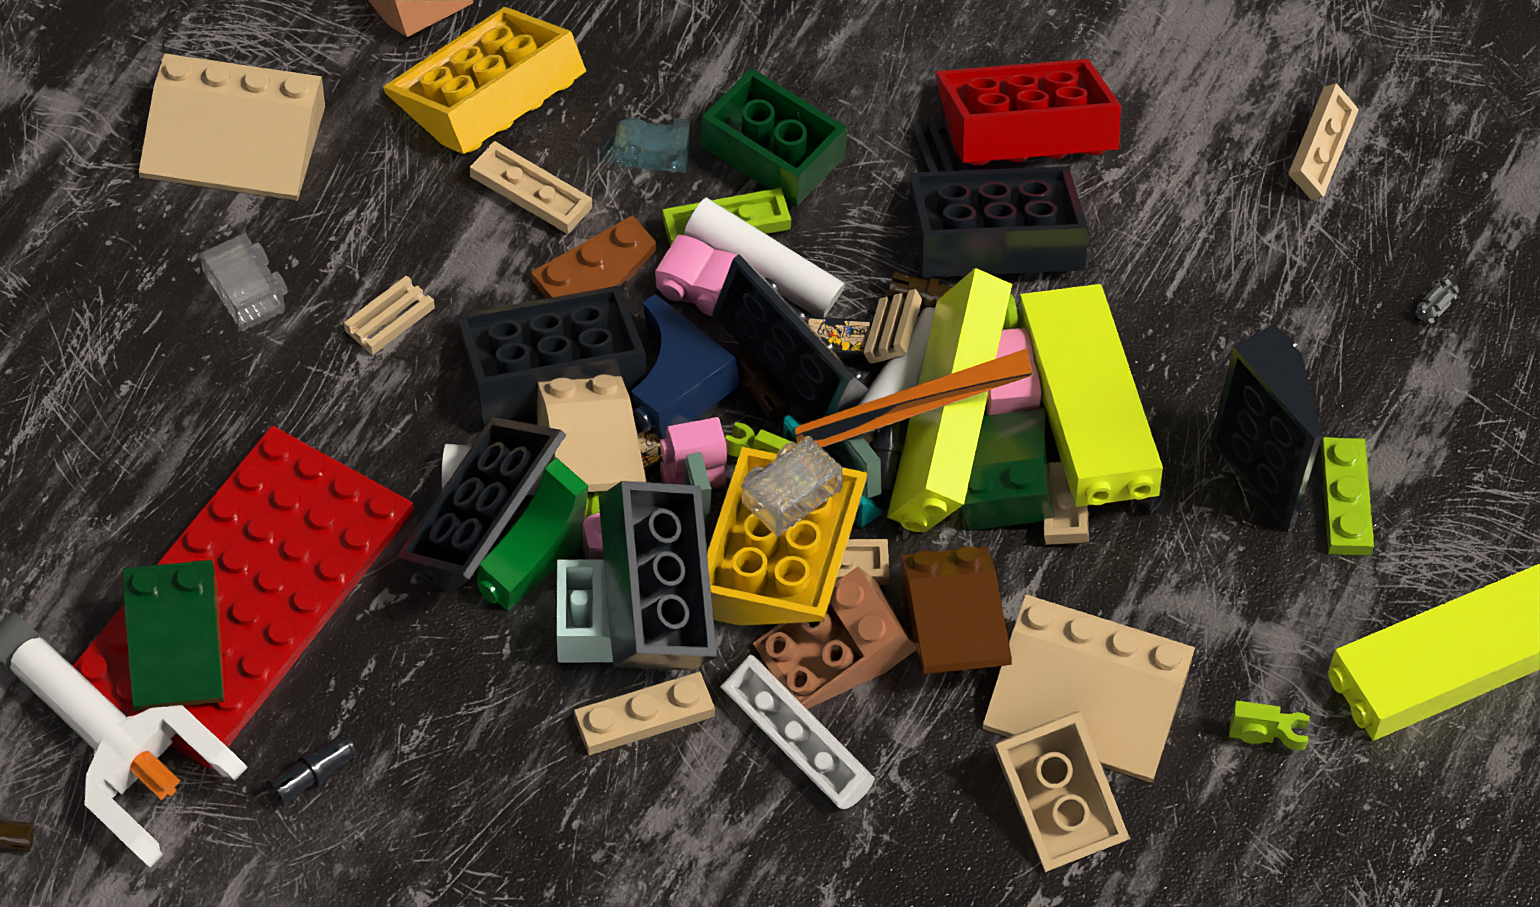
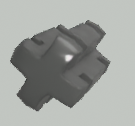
[1415,279,1459,324]

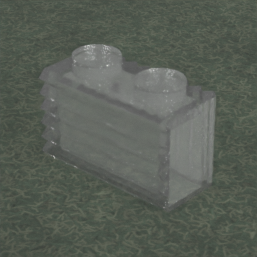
[200,233,288,331]
[741,436,843,536]

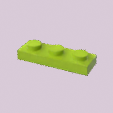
[662,188,791,247]
[1320,437,1374,556]

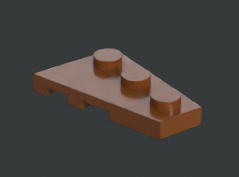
[531,215,656,299]

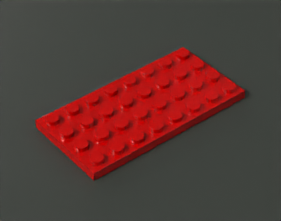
[73,425,414,769]

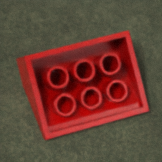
[936,59,1121,165]

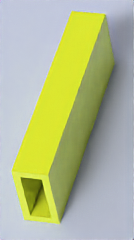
[887,268,1012,533]
[1018,284,1163,507]
[1328,564,1540,741]

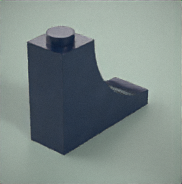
[631,294,740,439]

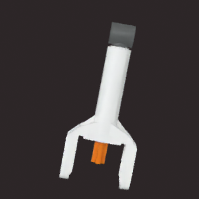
[0,611,248,868]

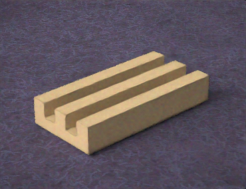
[344,276,435,355]
[863,289,922,364]

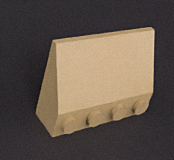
[139,54,325,201]
[982,595,1195,783]

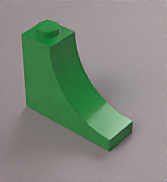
[477,457,588,611]

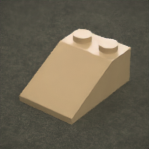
[537,375,646,492]
[992,711,1130,872]

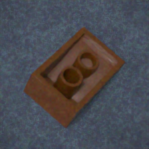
[901,546,1012,674]

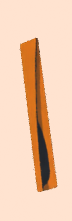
[795,349,1033,454]

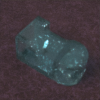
[612,118,690,173]

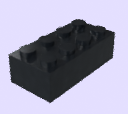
[598,481,717,671]

